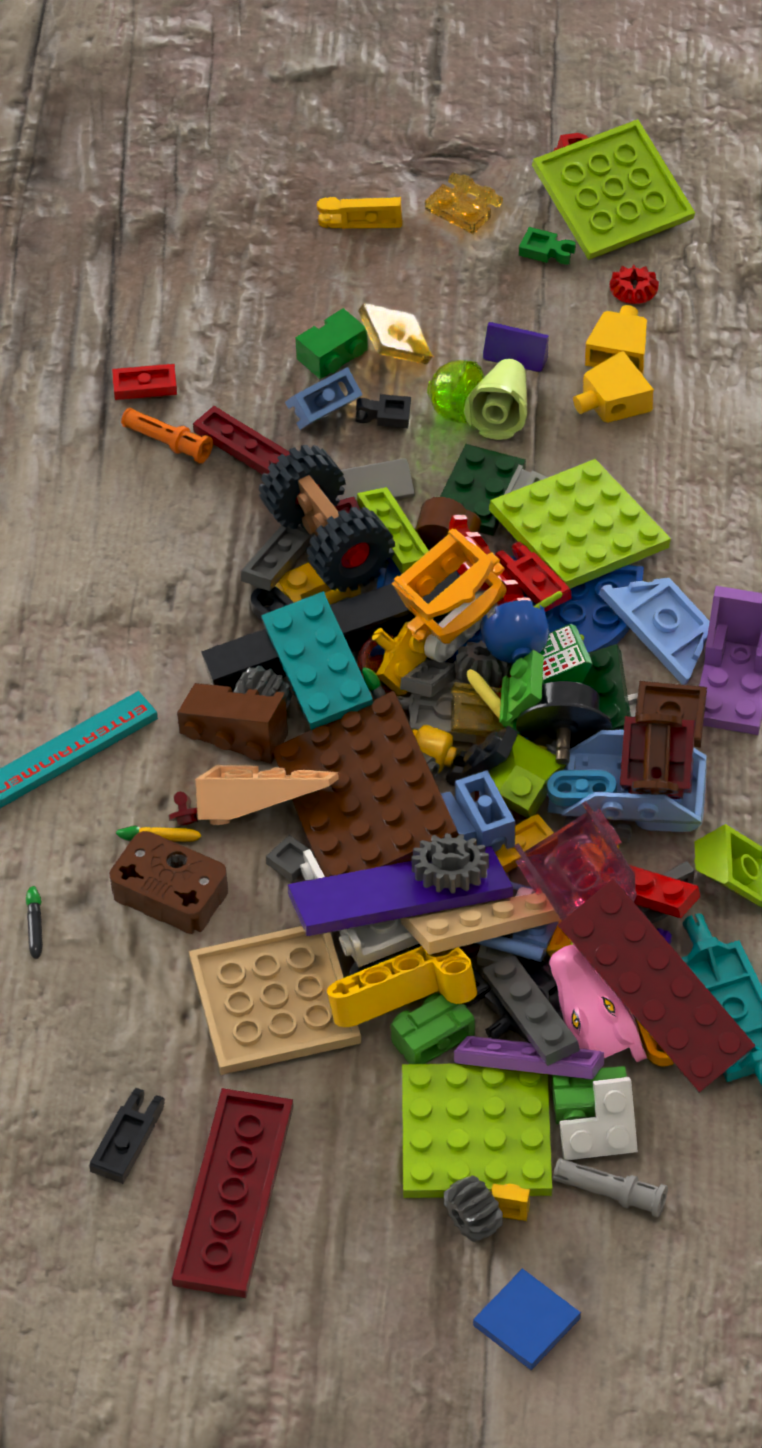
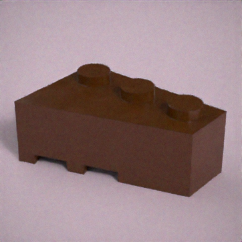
[177,683,288,764]

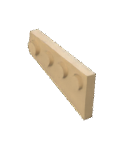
[401,893,560,955]

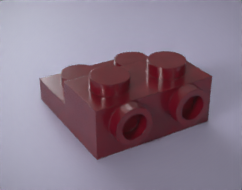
[620,716,695,799]

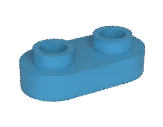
[547,770,617,806]

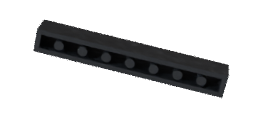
[201,571,459,692]

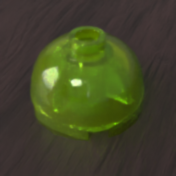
[427,360,485,423]

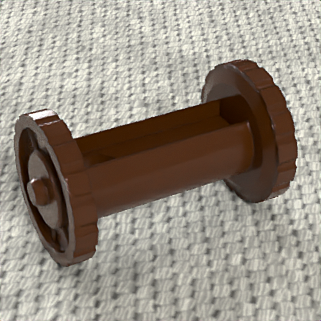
[632,713,682,795]

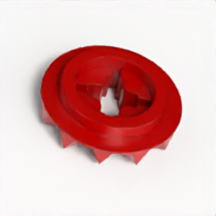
[609,264,659,304]

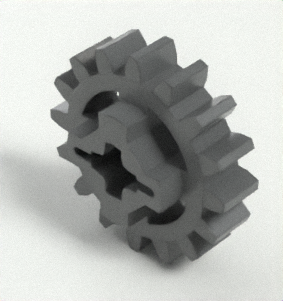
[412,833,489,893]

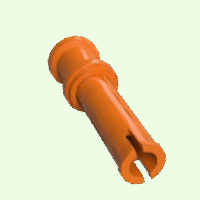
[121,408,213,463]

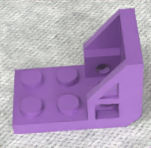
[699,586,762,735]

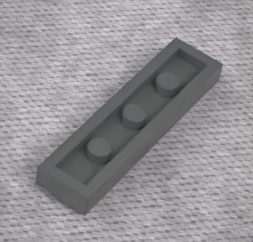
[482,954,580,1066]

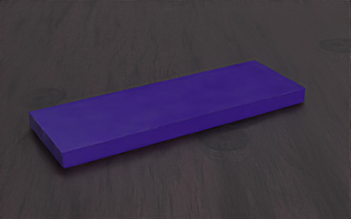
[288,846,513,936]

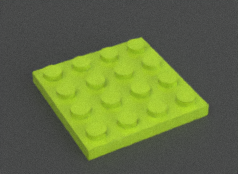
[532,119,695,260]
[489,459,671,589]
[402,1063,552,1198]

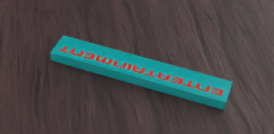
[0,691,158,808]

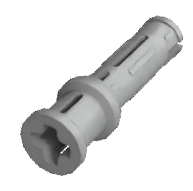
[553,1158,668,1218]

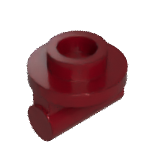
[168,791,198,826]

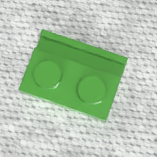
[499,649,544,727]

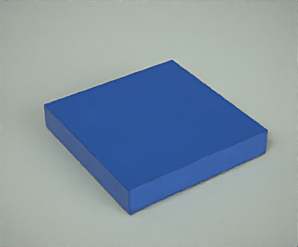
[473,1268,581,1371]

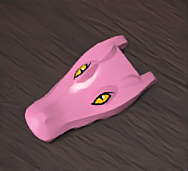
[549,944,647,1063]

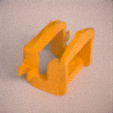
[392,529,506,644]

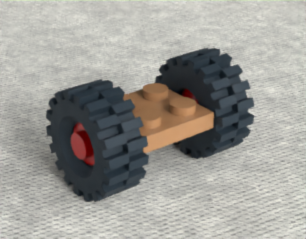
[259,445,395,592]

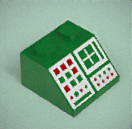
[540,624,593,685]

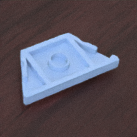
[599,578,710,685]

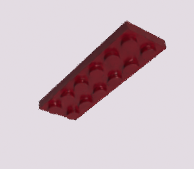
[558,879,755,1093]
[171,1088,294,1298]

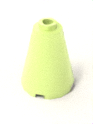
[464,359,527,440]

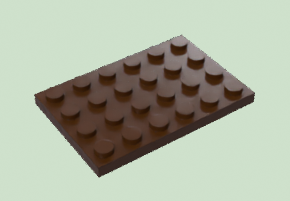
[273,691,459,877]

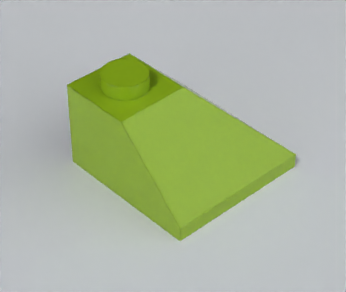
[479,735,566,818]
[694,824,762,908]

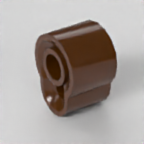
[415,497,482,550]

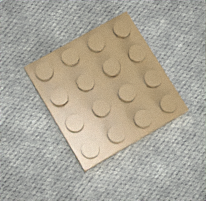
[189,926,361,1075]

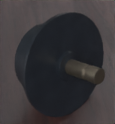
[516,681,612,765]

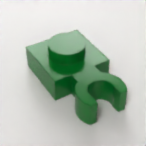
[519,227,576,265]

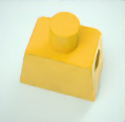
[585,305,647,375]
[573,351,654,423]

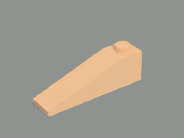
[195,765,338,825]

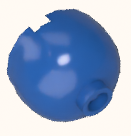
[480,600,549,664]

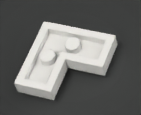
[559,1077,638,1160]

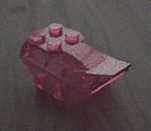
[514,801,637,921]

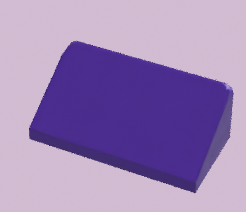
[483,322,549,372]

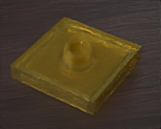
[358,303,433,364]

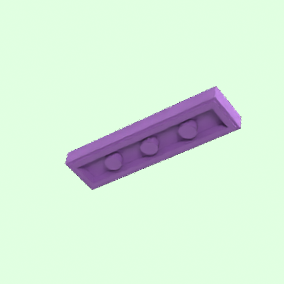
[454,1036,604,1079]

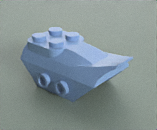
[548,730,707,832]

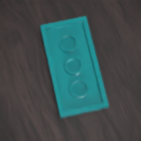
[261,591,373,730]

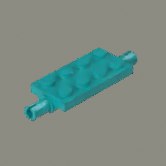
[682,913,762,1086]

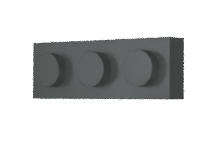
[241,525,314,591]

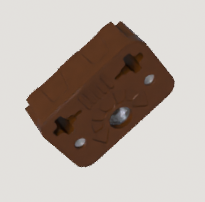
[109,831,228,934]

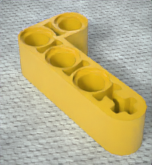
[327,946,478,1027]

